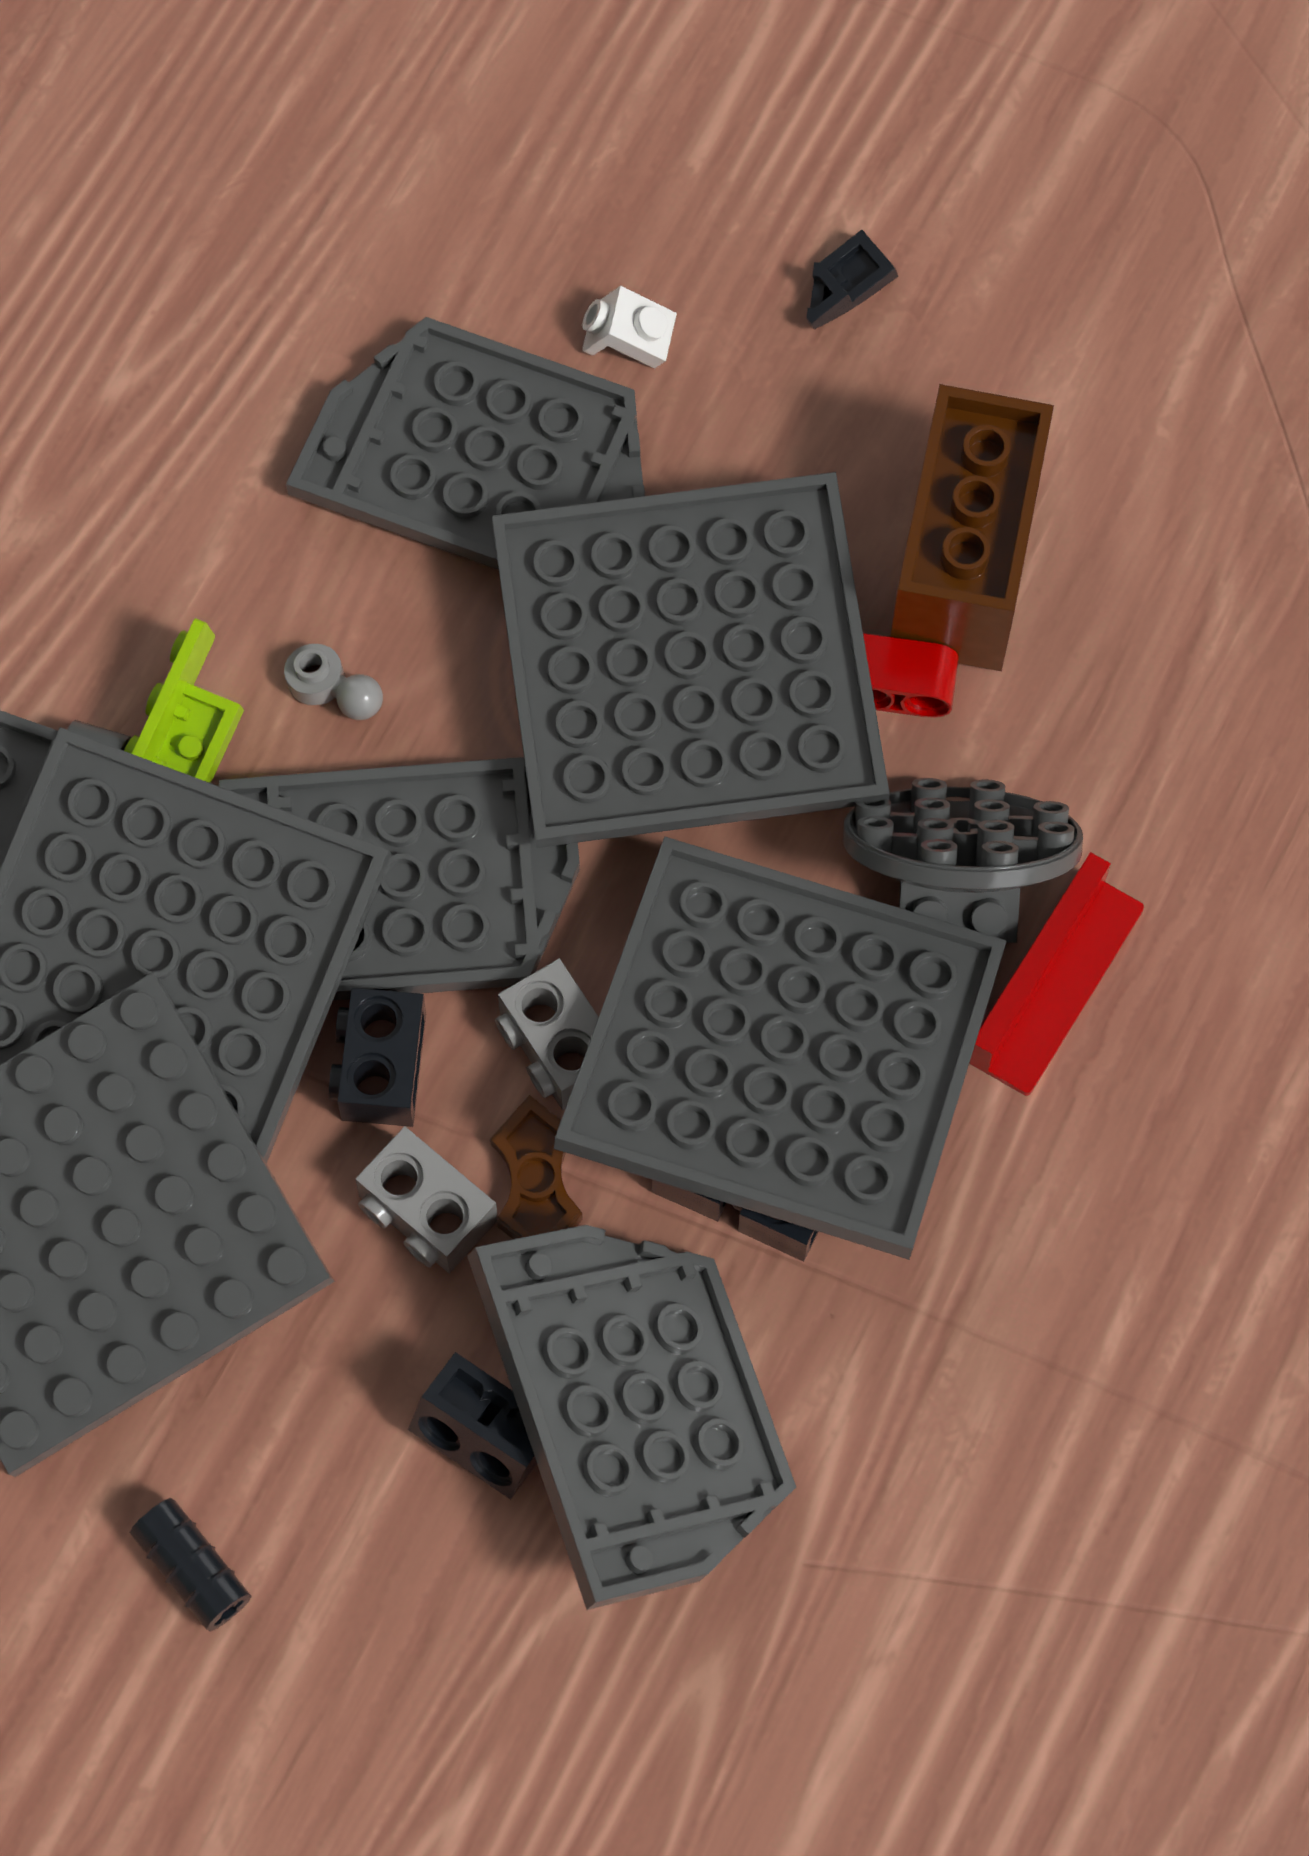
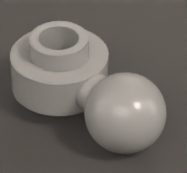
[284,644,383,720]

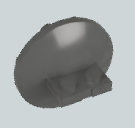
[843,778,1083,943]

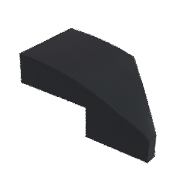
[806,229,898,329]

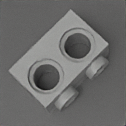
[495,958,599,1110]
[355,1126,498,1273]

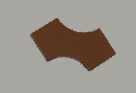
[490,1095,583,1239]

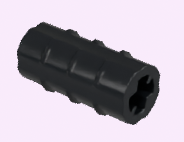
[130,1498,252,1632]

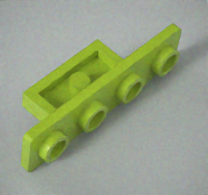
[124,618,244,783]

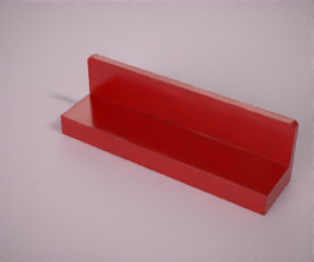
[969,852,1144,1096]

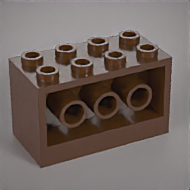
[890,384,1054,672]

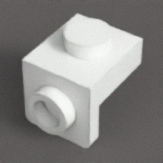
[582,286,677,369]

